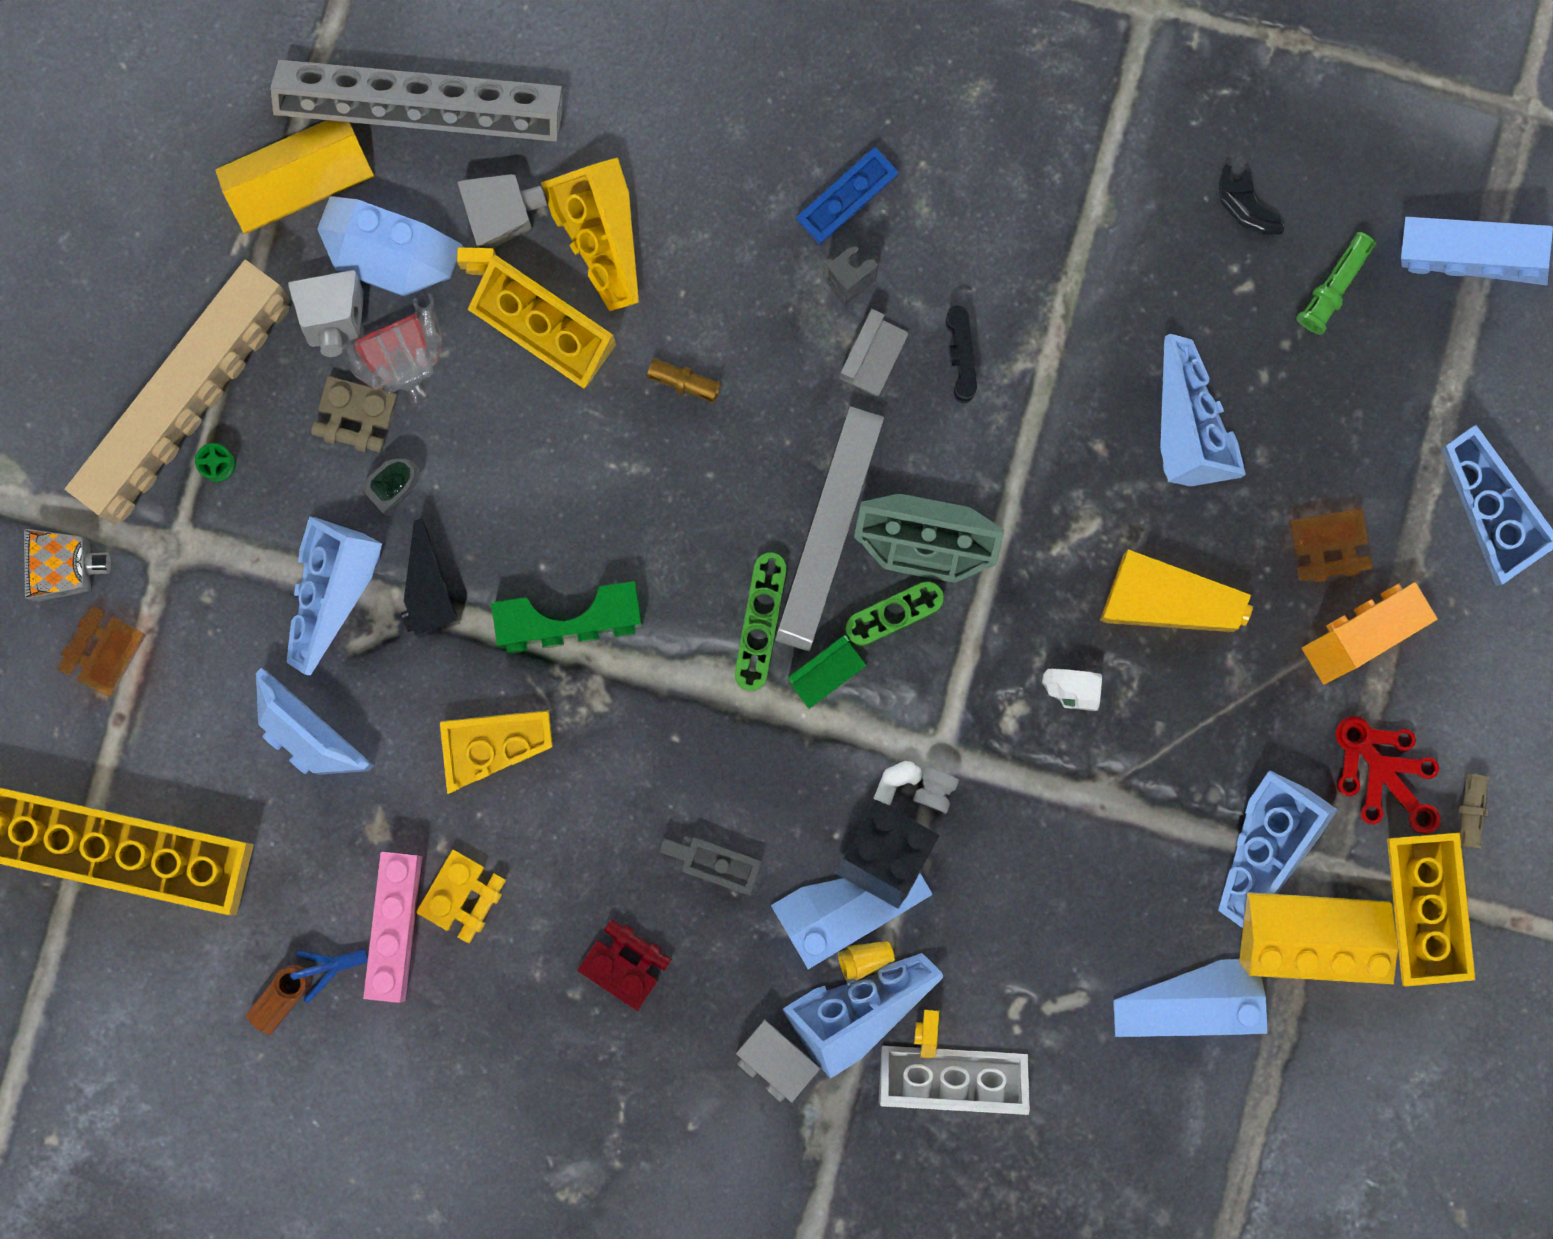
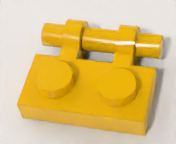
[416,850,506,944]

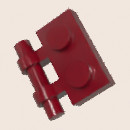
[577,919,672,1011]

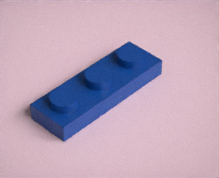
[796,147,899,246]

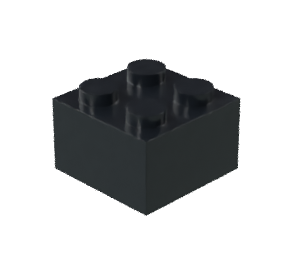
[835,800,940,909]

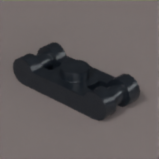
[945,306,977,403]

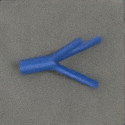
[291,949,368,1003]

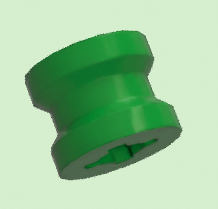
[195,443,236,483]

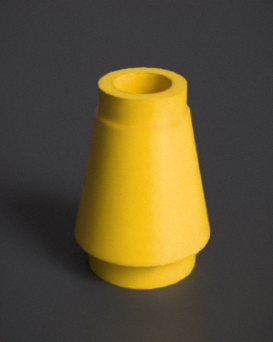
[838,940,895,981]

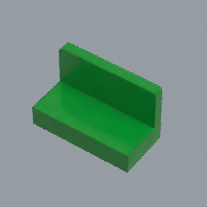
[787,635,867,710]

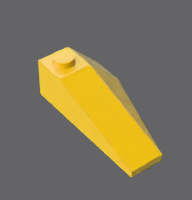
[541,157,639,311]

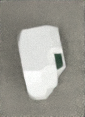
[1042,669,1102,711]

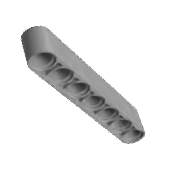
[775,406,884,652]

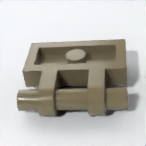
[311,376,398,453]

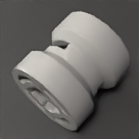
[913,767,959,814]

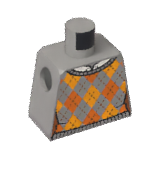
[24,529,111,602]

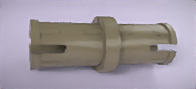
[1459,774,1490,849]

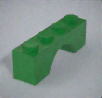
[491,581,642,654]

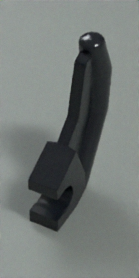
[1219,165,1284,235]

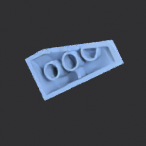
[783,953,943,1079]
[1113,959,1268,1037]

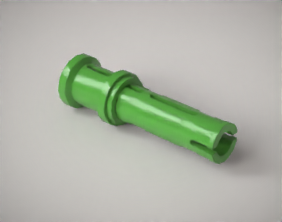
[1296,232,1376,335]

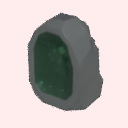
[359,458,420,516]

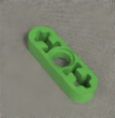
[845,582,944,646]

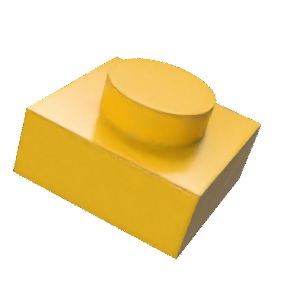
[457,247,496,275]
[914,1010,939,1059]

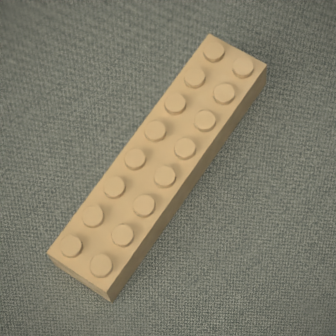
[64,259,291,525]

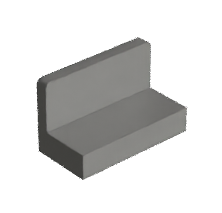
[840,309,908,396]

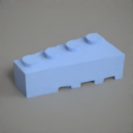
[1401,217,1553,285]

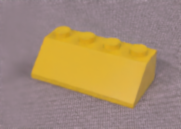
[1387,833,1475,987]
[1239,892,1398,984]

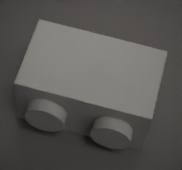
[736,1019,820,1103]

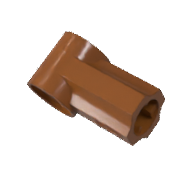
[245,965,312,1036]

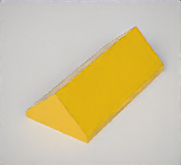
[215,120,374,234]
[467,255,616,389]

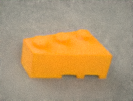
[1301,582,1438,685]

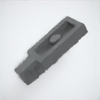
[659,836,762,896]

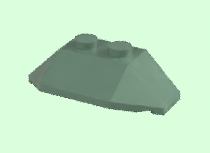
[854,493,1004,583]

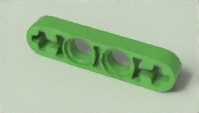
[735,553,786,692]

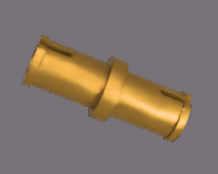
[647,358,722,404]

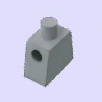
[458,174,547,248]
[288,270,364,357]

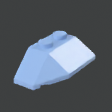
[317,196,463,296]
[256,668,374,775]

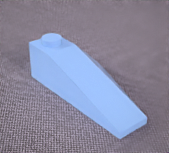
[1160,334,1246,486]
[286,516,382,675]
[1218,771,1338,928]
[771,873,933,969]

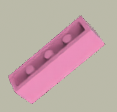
[363,852,422,1003]

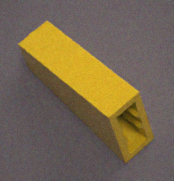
[1100,549,1253,632]

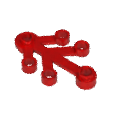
[1335,716,1440,834]

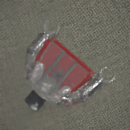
[342,294,443,405]

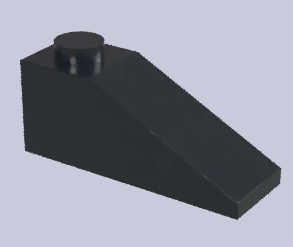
[401,519,460,638]

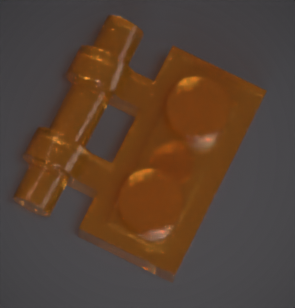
[1289,508,1372,583]
[57,606,147,698]

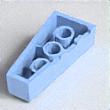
[1441,425,1553,586]

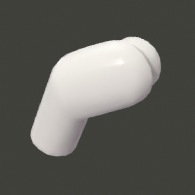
[874,761,922,805]

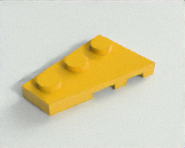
[440,710,553,794]

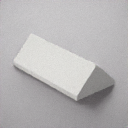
[879,1046,1030,1115]

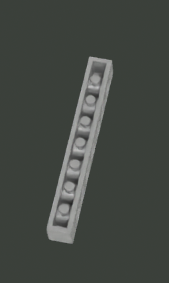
[271,60,562,142]

